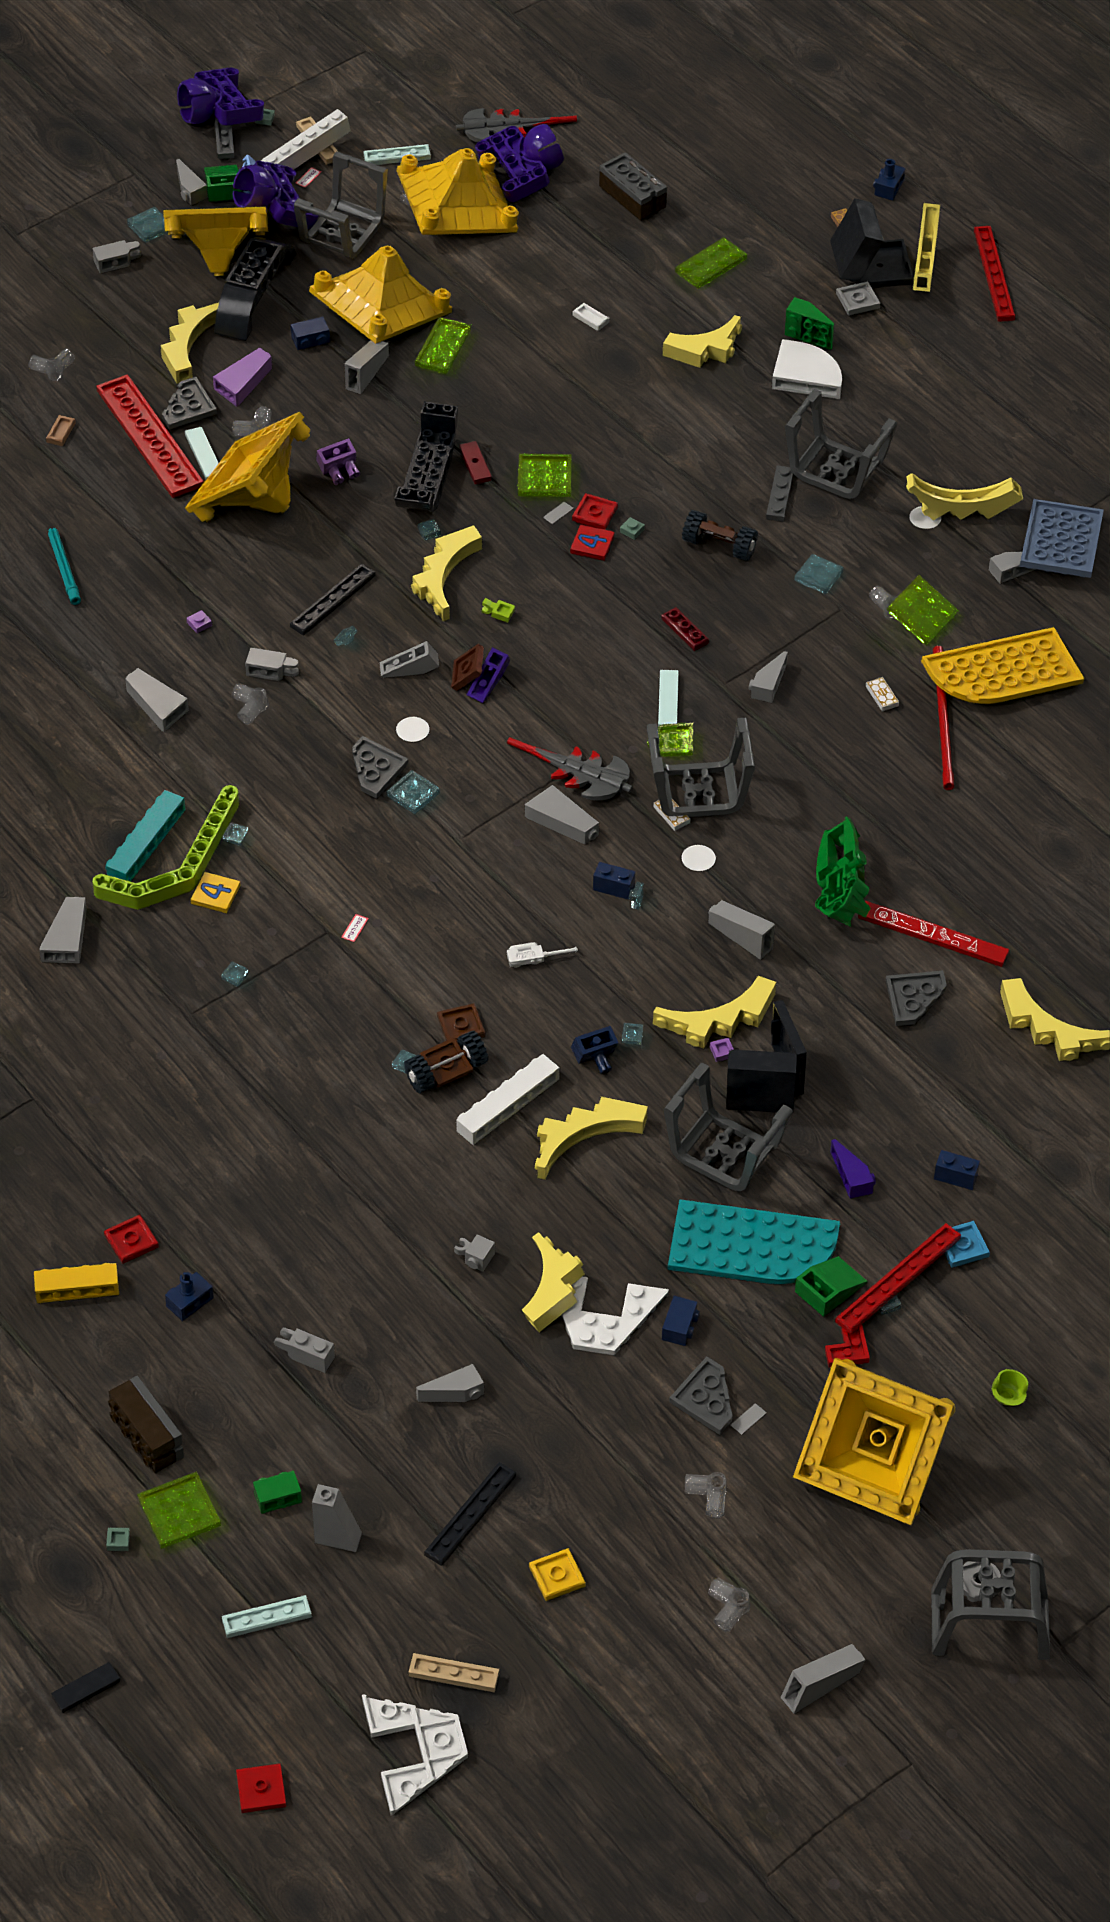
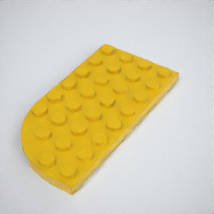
[921,627,1084,704]

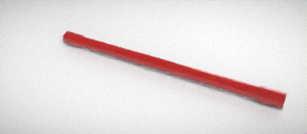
[933,646,954,790]

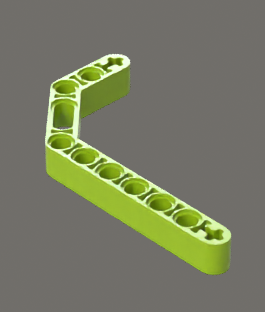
[92,785,239,909]

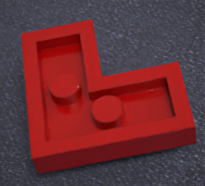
[825,1325,870,1367]

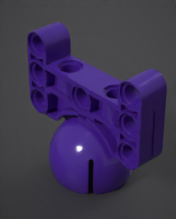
[177,68,264,125]
[475,124,564,202]
[233,160,319,229]

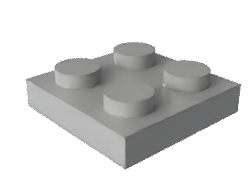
[836,281,880,316]

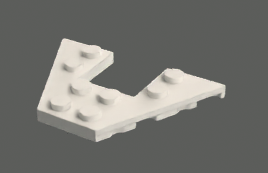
[561,1276,669,1355]
[362,1695,468,1815]

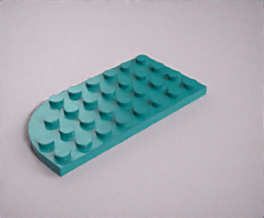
[668,1199,840,1284]

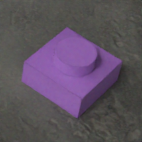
[187,610,212,633]
[710,1038,733,1062]

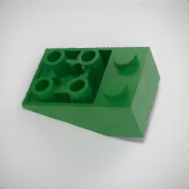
[204,164,241,202]
[785,297,834,350]
[795,1256,868,1317]

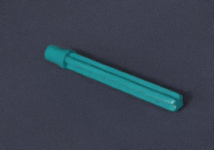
[48,528,81,605]

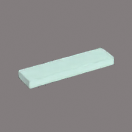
[364,144,431,165]
[185,427,218,479]
[658,670,678,729]
[222,1595,312,1638]

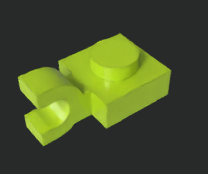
[481,598,515,623]

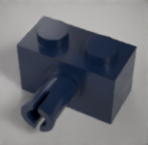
[873,159,906,201]
[571,1026,618,1074]
[165,1272,214,1321]

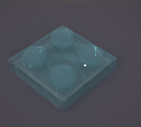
[127,207,167,242]
[794,554,844,594]
[387,770,440,814]

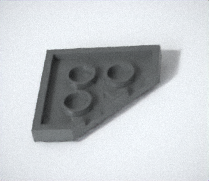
[162,377,217,430]
[352,736,409,799]
[885,970,947,1026]
[669,1356,732,1435]

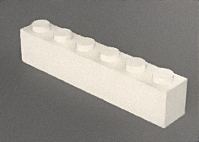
[260,109,351,170]
[456,1054,559,1145]

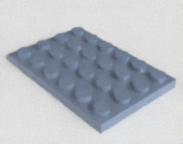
[1020,499,1104,578]

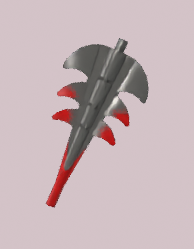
[456,108,577,142]
[507,737,633,800]

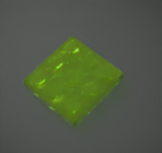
[518,454,571,497]
[886,575,959,646]
[137,1471,221,1549]

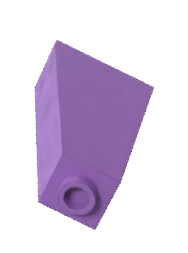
[213,348,272,407]

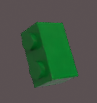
[253,1471,302,1514]

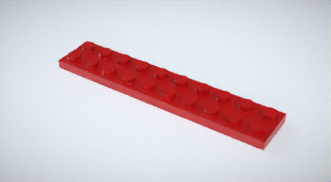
[96,374,204,498]

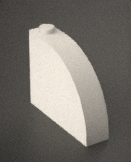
[772,339,842,399]

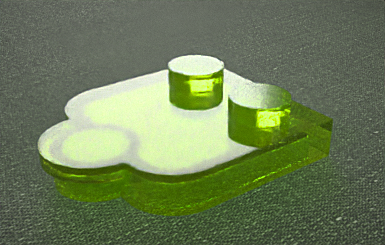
[647,723,694,756]

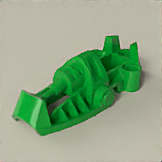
[815,817,871,927]

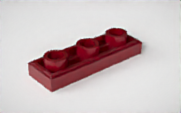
[459,441,491,484]
[661,607,709,651]

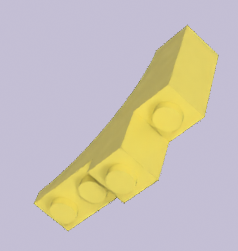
[663,315,742,368]
[522,1232,585,1332]

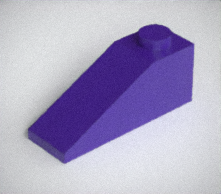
[467,647,510,703]
[830,1139,876,1199]

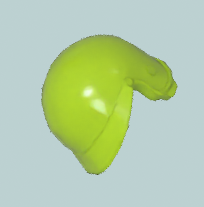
[991,1369,1028,1406]

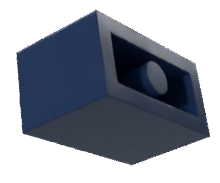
[291,317,330,350]
[593,862,636,900]
[934,1150,980,1190]
[662,1296,700,1346]

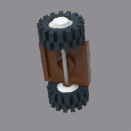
[682,510,758,561]
[404,1030,488,1093]

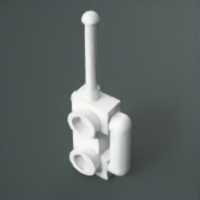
[507,942,578,968]

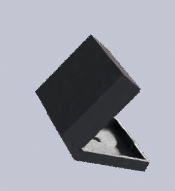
[830,198,914,288]
[726,1000,807,1112]

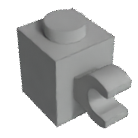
[454,1235,495,1271]

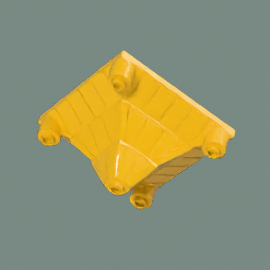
[397,148,519,235]
[163,207,268,276]
[309,246,452,344]
[185,412,310,522]
[793,1358,955,1525]

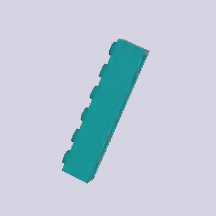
[105,790,186,882]

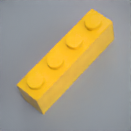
[34,1263,119,1303]

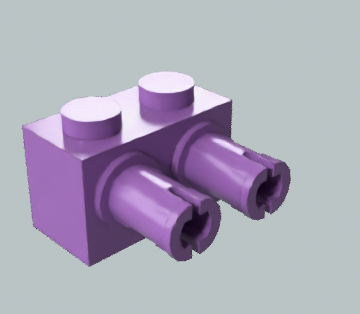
[316,438,360,485]

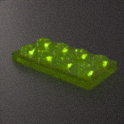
[675,237,747,289]
[415,317,471,374]

